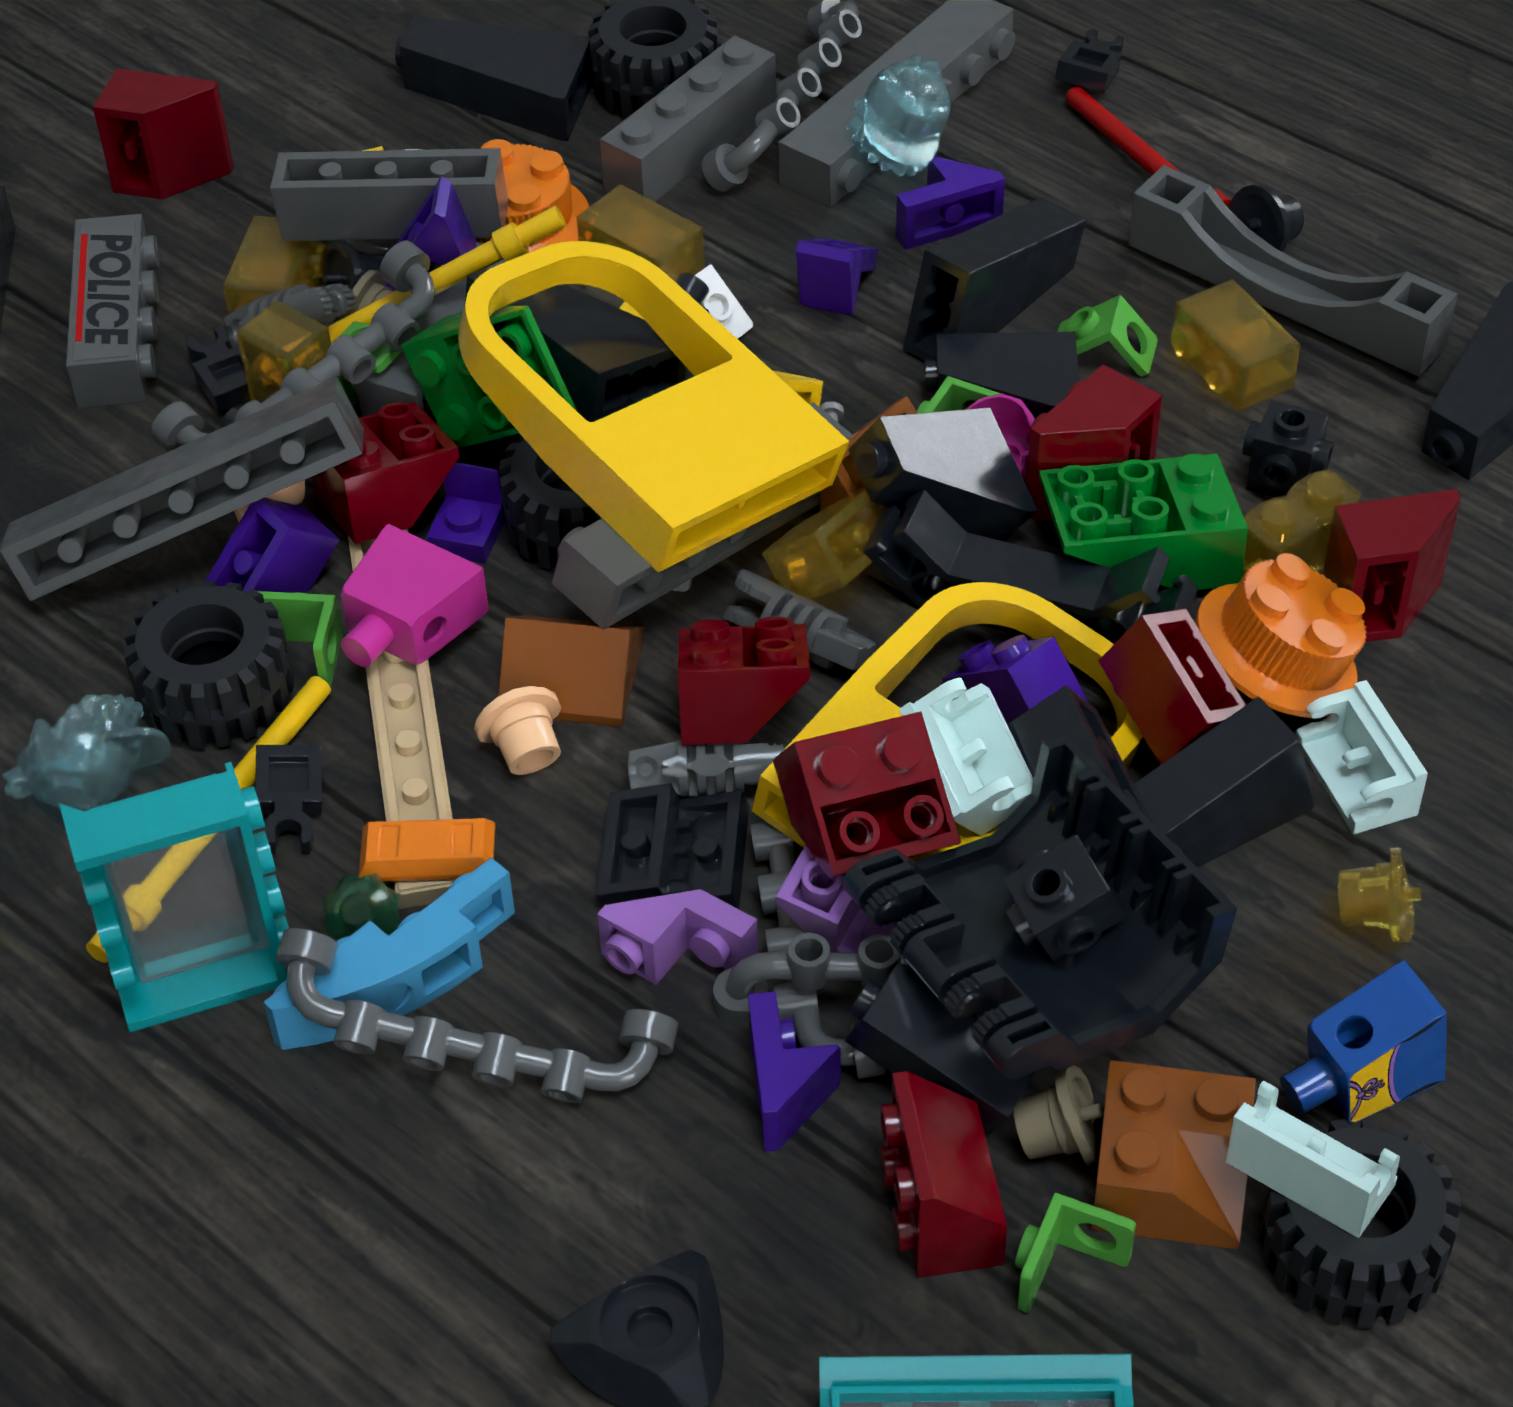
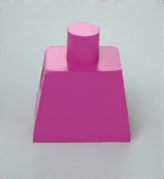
[341,524,489,667]

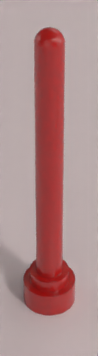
[1066,87,1231,207]

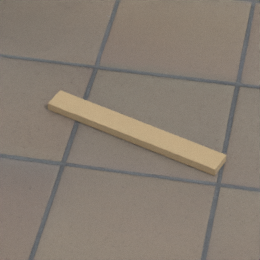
[348,528,456,909]

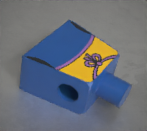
[1280,960,1447,1123]

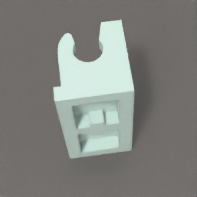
[899,678,1034,836]
[1295,680,1428,834]
[1226,1081,1400,1238]

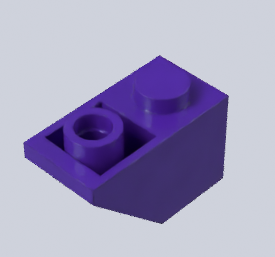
[942,635,1089,724]

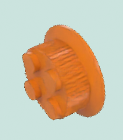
[476,139,591,252]
[1195,553,1367,718]

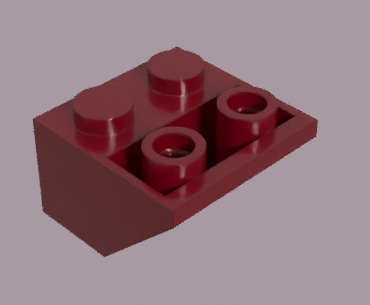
[93,68,234,199]
[1024,364,1162,521]
[312,402,459,544]
[1323,489,1461,642]
[1098,609,1245,765]
[678,617,810,745]
[773,711,961,878]
[879,1071,1007,1278]

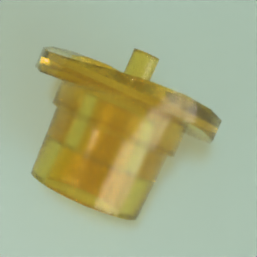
[1338,848,1421,943]

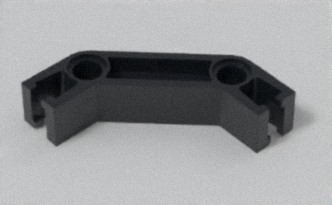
[863,490,1198,644]

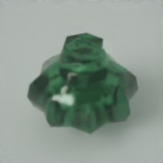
[321,873,401,941]

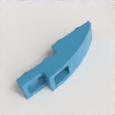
[263,858,515,1050]

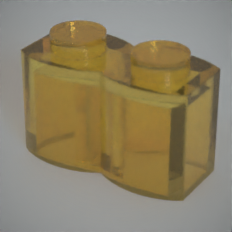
[1242,470,1362,577]

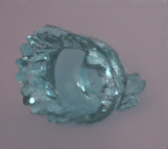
[847,55,951,177]
[2,694,172,811]

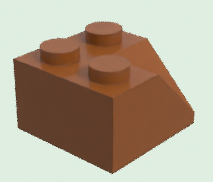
[1091,1060,1256,1250]

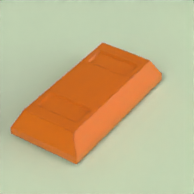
[359,818,495,882]

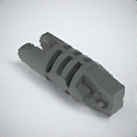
[224,283,356,348]
[723,568,876,670]
[628,739,785,797]

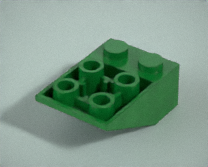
[401,305,577,449]
[1038,453,1248,590]

